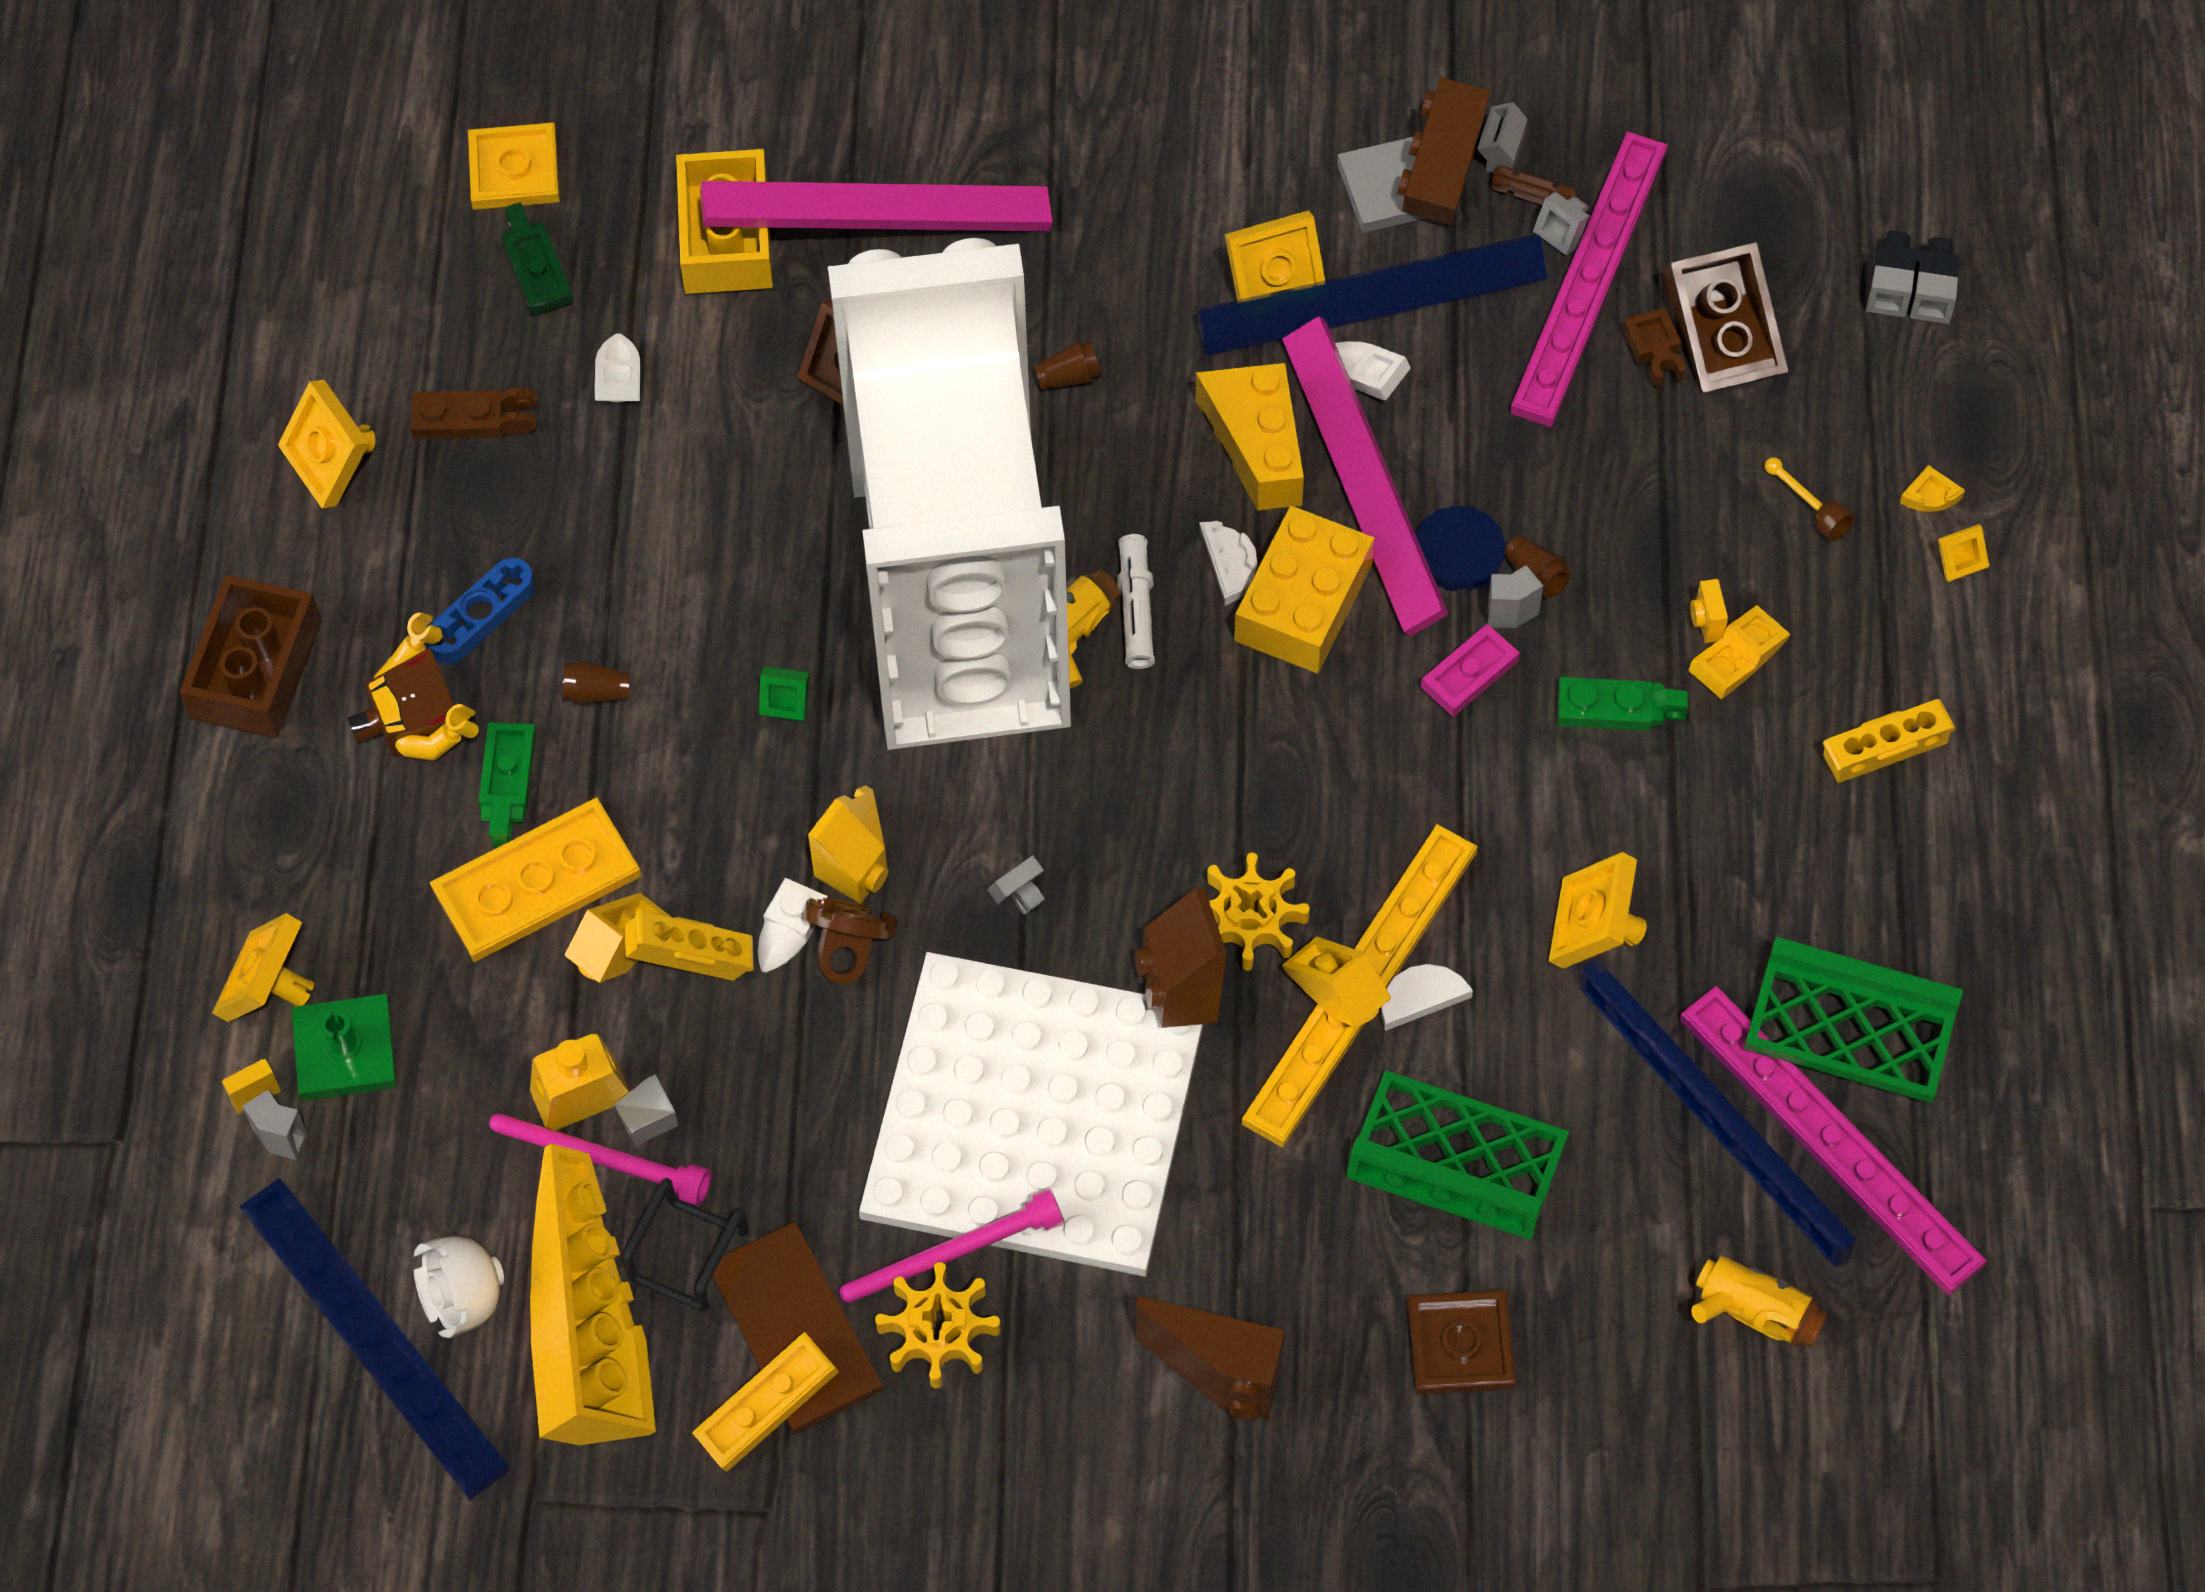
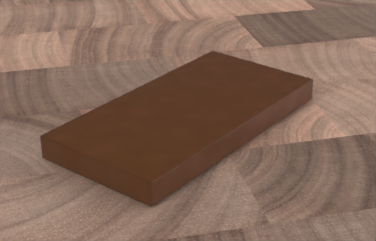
[707,1221,883,1435]

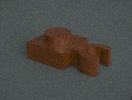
[1622,307,1685,387]

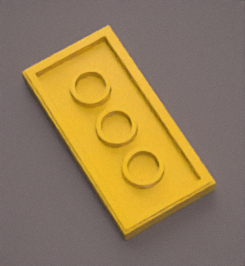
[430,797,642,963]

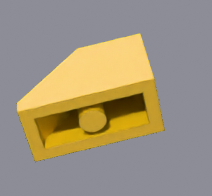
[565,893,671,983]
[1282,937,1391,1027]

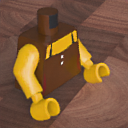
[347,613,479,761]

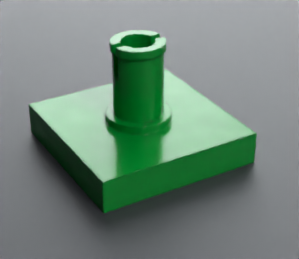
[291,994,397,1102]

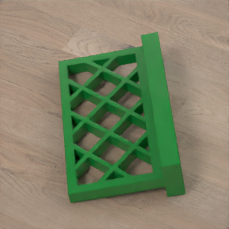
[1744,937,1963,1103]
[1346,1070,1569,1241]

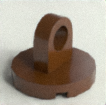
[803,898,898,984]

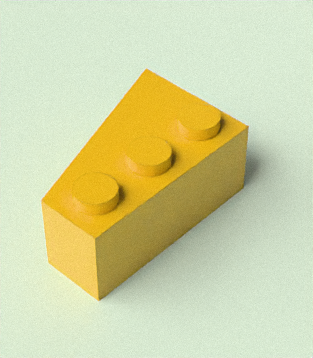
[1195,363,1304,510]

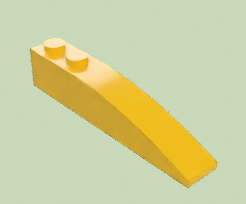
[530,1143,656,1446]

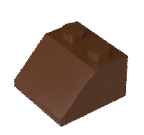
[1135,887,1227,1028]

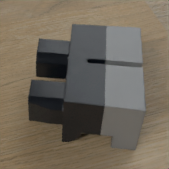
[1866,230,1959,324]

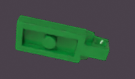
[1558,677,1688,731]
[478,722,537,847]

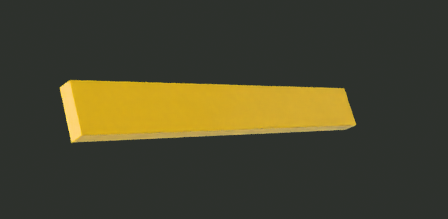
[1242,824,1478,1148]

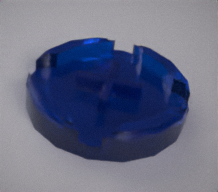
[1416,506,1505,591]

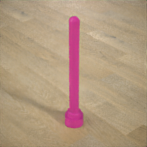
[489,1113,712,1206]
[839,1187,1065,1303]

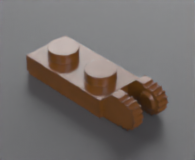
[410,388,538,439]

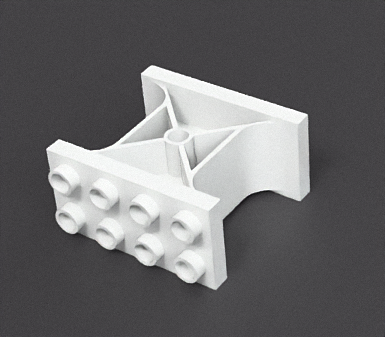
[828,238,1071,750]

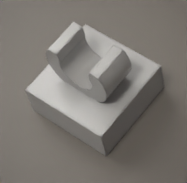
[1533,192,1589,255]
[987,855,1045,915]

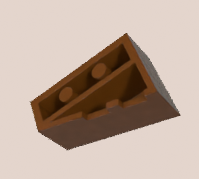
[1397,77,1491,225]

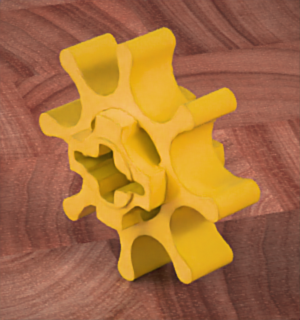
[1207,853,1310,971]
[875,1262,1001,1388]

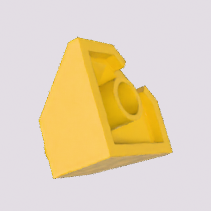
[808,785,889,904]

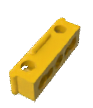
[1823,699,1956,783]
[625,911,754,981]

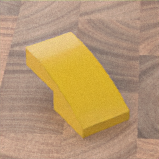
[1688,605,1790,700]

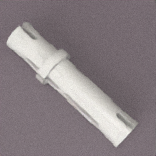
[1117,534,1155,669]

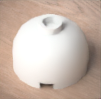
[414,1236,504,1338]

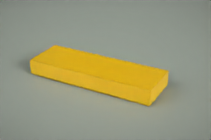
[692,1332,840,1472]

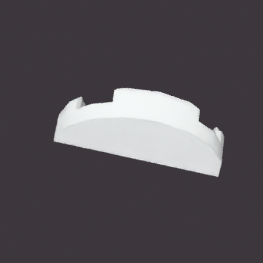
[1199,521,1257,606]
[1381,964,1473,1031]

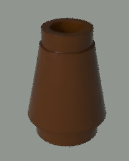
[1033,341,1102,390]
[1504,535,1571,598]
[562,659,630,705]

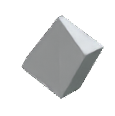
[614,1074,678,1146]

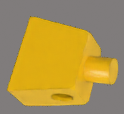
[530,1034,630,1130]

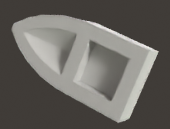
[595,333,640,403]
[1335,341,1411,401]
[758,878,827,973]

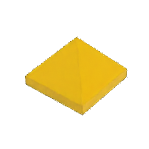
[1938,524,1990,582]

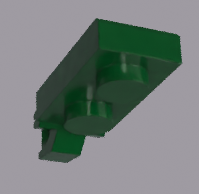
[502,202,574,316]

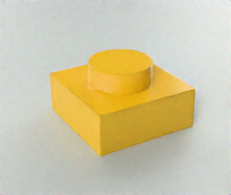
[1690,579,1728,643]

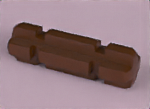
[1491,165,1577,205]

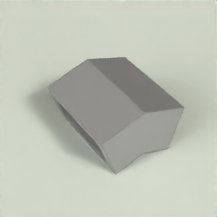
[1477,102,1528,173]
[1488,565,1543,628]
[242,1090,308,1160]

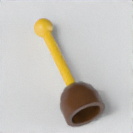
[1765,457,1856,542]

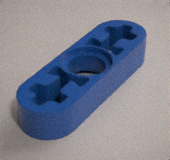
[427,558,535,664]

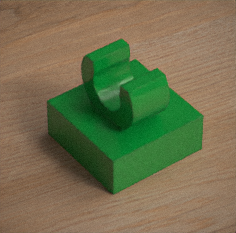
[759,666,810,721]

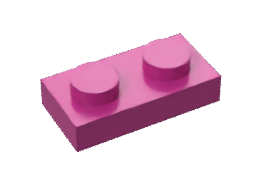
[1421,624,1520,717]

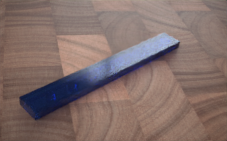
[1197,234,1547,355]
[1580,957,1856,1267]
[239,1178,510,1501]

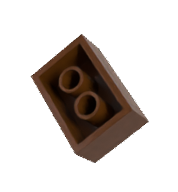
[179,575,321,738]

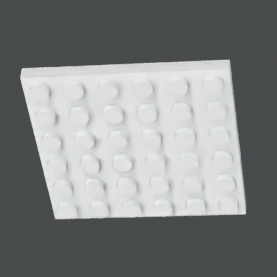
[859,952,1204,1277]

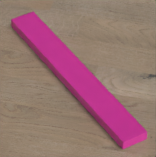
[1510,132,1668,428]
[700,181,1053,231]
[1282,316,1449,637]
[1680,986,1987,1296]

